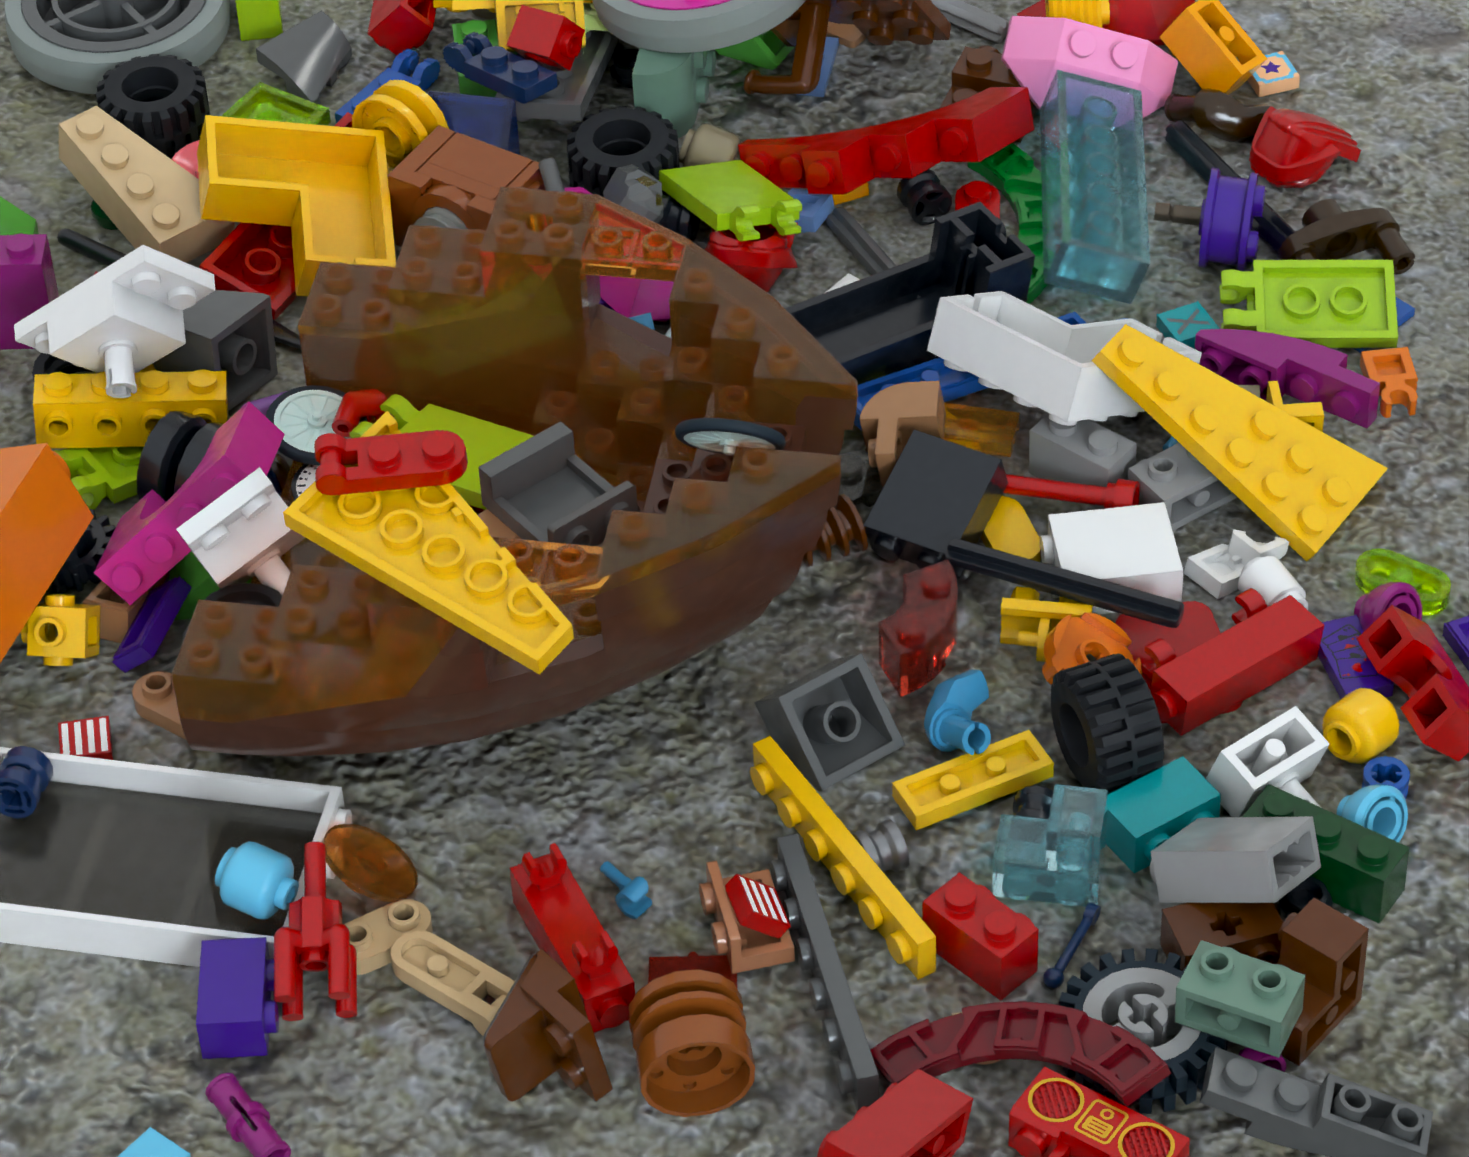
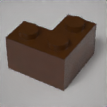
[1277,898,1369,1066]

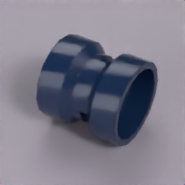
[0,746,53,819]

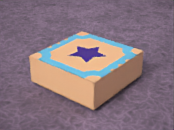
[1247,51,1300,97]

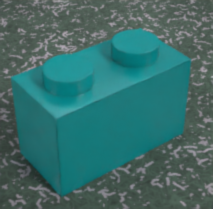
[1097,756,1221,874]

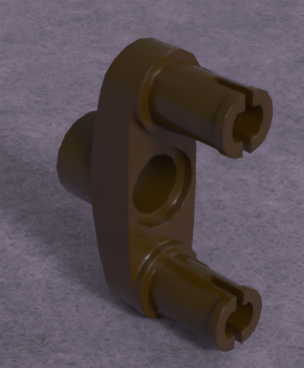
[1278,199,1415,275]

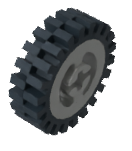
[1059,948,1228,1114]

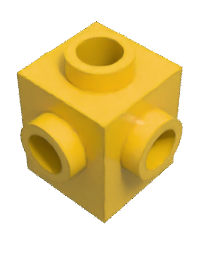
[21,594,100,666]

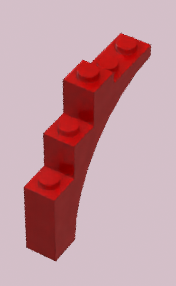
[738,87,1034,195]

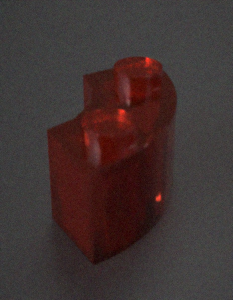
[879,560,958,697]

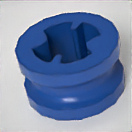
[1362,756,1410,799]

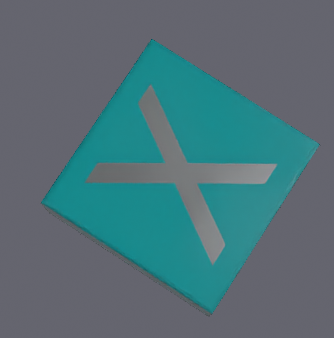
[1156,301,1220,349]

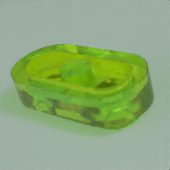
[1355,548,1451,616]

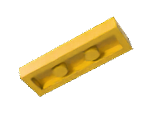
[892,730,1054,831]

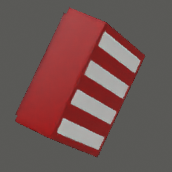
[58,716,114,760]
[725,874,791,938]

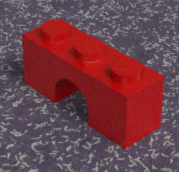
[1357,605,1469,762]

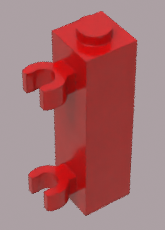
[1141,588,1324,736]
[509,843,635,1033]

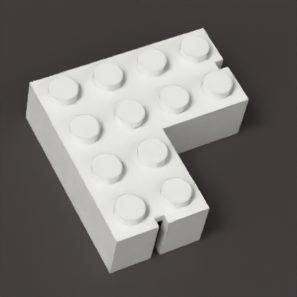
[927,291,1202,426]

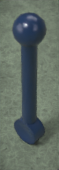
[1043,902,1101,989]

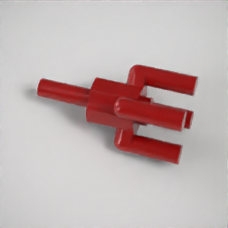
[274,842,357,1021]

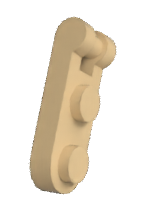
[390,930,515,1036]

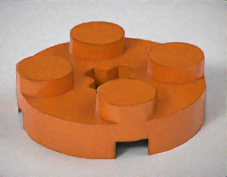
[1042,612,1142,685]

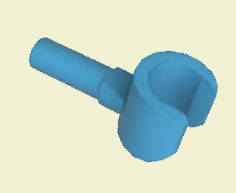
[600,861,652,919]

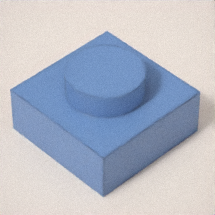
[788,188,835,233]

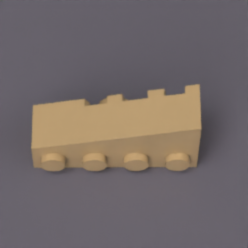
[59,106,234,263]

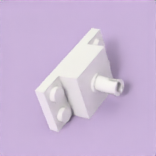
[14,245,216,398]
[176,467,306,606]

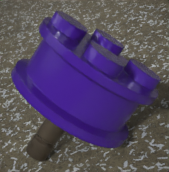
[1154,167,1266,271]

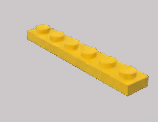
[750,736,936,980]

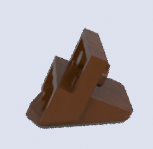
[483,949,613,1102]

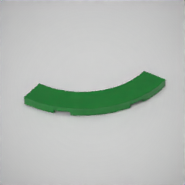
[968,143,1065,304]

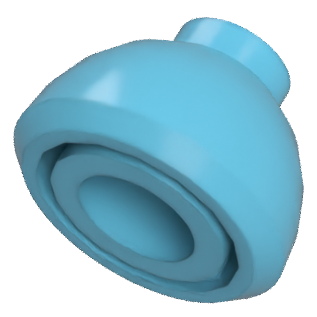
[1337,784,1408,842]

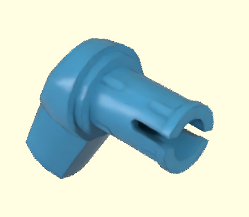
[924,670,991,755]

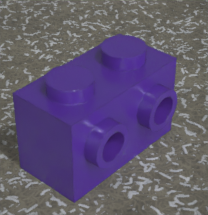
[196,937,279,1059]

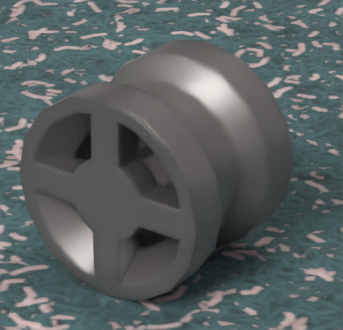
[851,819,909,872]

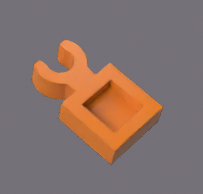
[1360,347,1418,418]

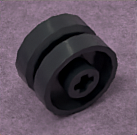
[137,411,223,502]

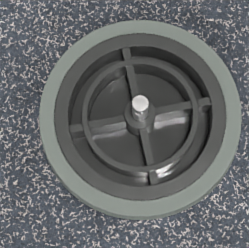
[4,0,231,94]

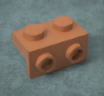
[699,860,795,974]

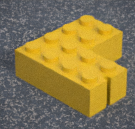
[197,115,396,302]

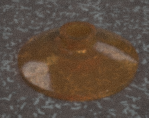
[322,824,418,902]

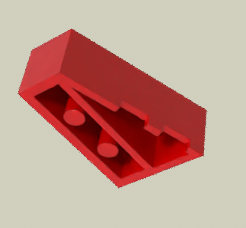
[817,1069,973,1157]

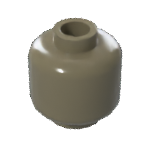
[679,123,741,167]

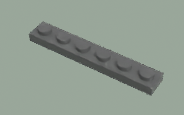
[770,834,879,1111]

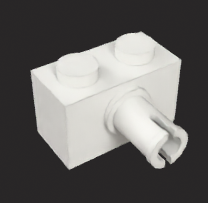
[1206,706,1330,817]

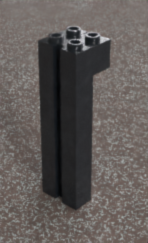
[774,202,1035,388]

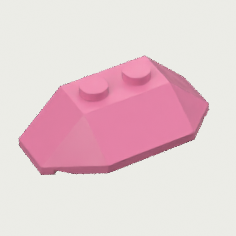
[1001,16,1178,131]

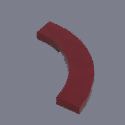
[870,1001,1171,1107]

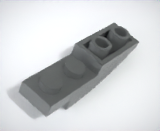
[1200,1047,1433,1157]

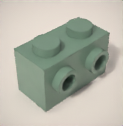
[1175,940,1305,1058]

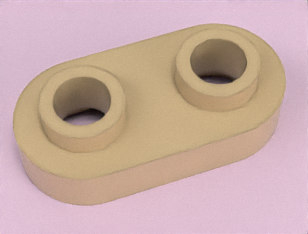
[344,899,433,975]

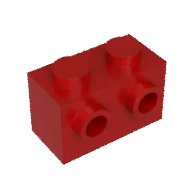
[367,0,436,56]
[922,872,1039,1001]

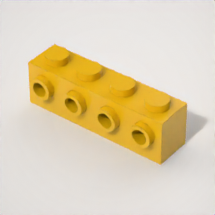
[33,369,228,449]

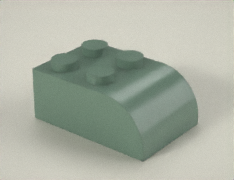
[632,48,716,138]

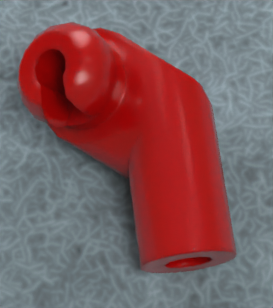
[332,388,388,437]

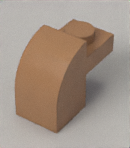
[860,381,946,487]

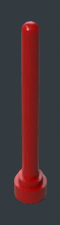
[1003,474,1140,509]

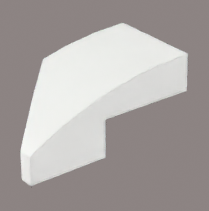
[1184,529,1289,599]

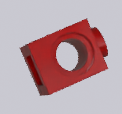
[506,5,585,71]

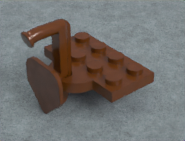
[743,0,951,95]

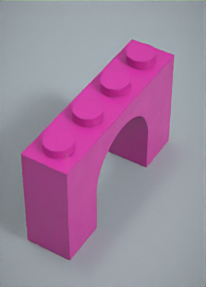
[94,402,285,605]

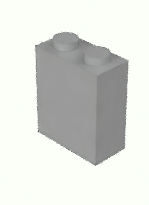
[1150,816,1321,903]

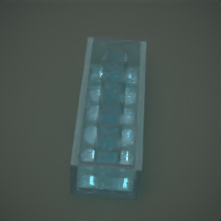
[1040,70,1150,304]

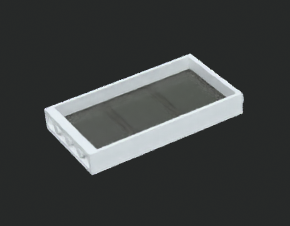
[0,747,352,967]

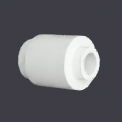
[1238,556,1308,610]

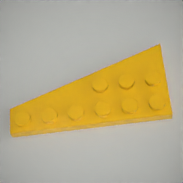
[1091,324,1388,562]
[283,411,574,675]

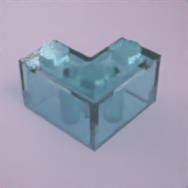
[992,784,1108,907]

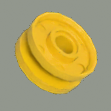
[352,80,449,174]

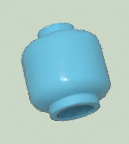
[215,841,299,920]

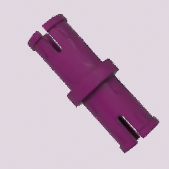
[205,1073,291,1157]

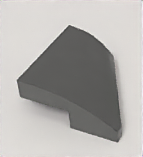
[256,10,352,111]

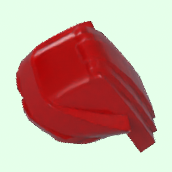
[1249,106,1361,188]
[700,222,798,296]

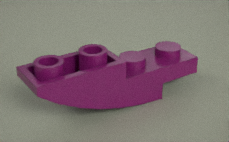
[1195,329,1380,429]

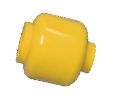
[1322,688,1400,764]

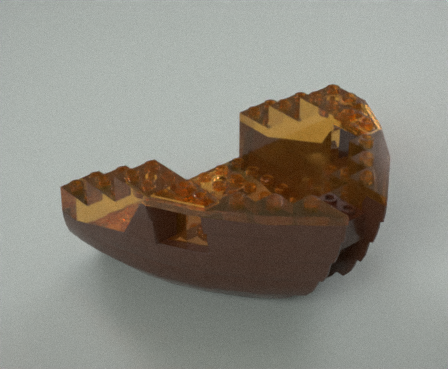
[172,187,858,756]

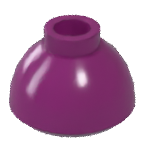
[1354,582,1422,631]

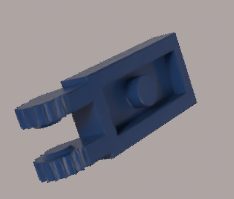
[442,32,558,104]

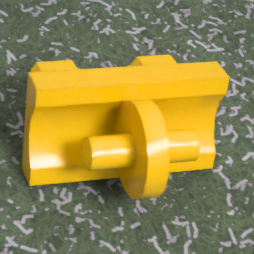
[1000,586,1092,662]

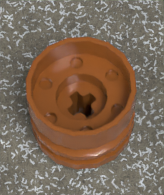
[628,969,755,1117]

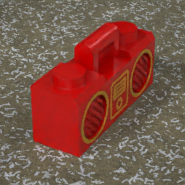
[1008,1066,1190,1157]

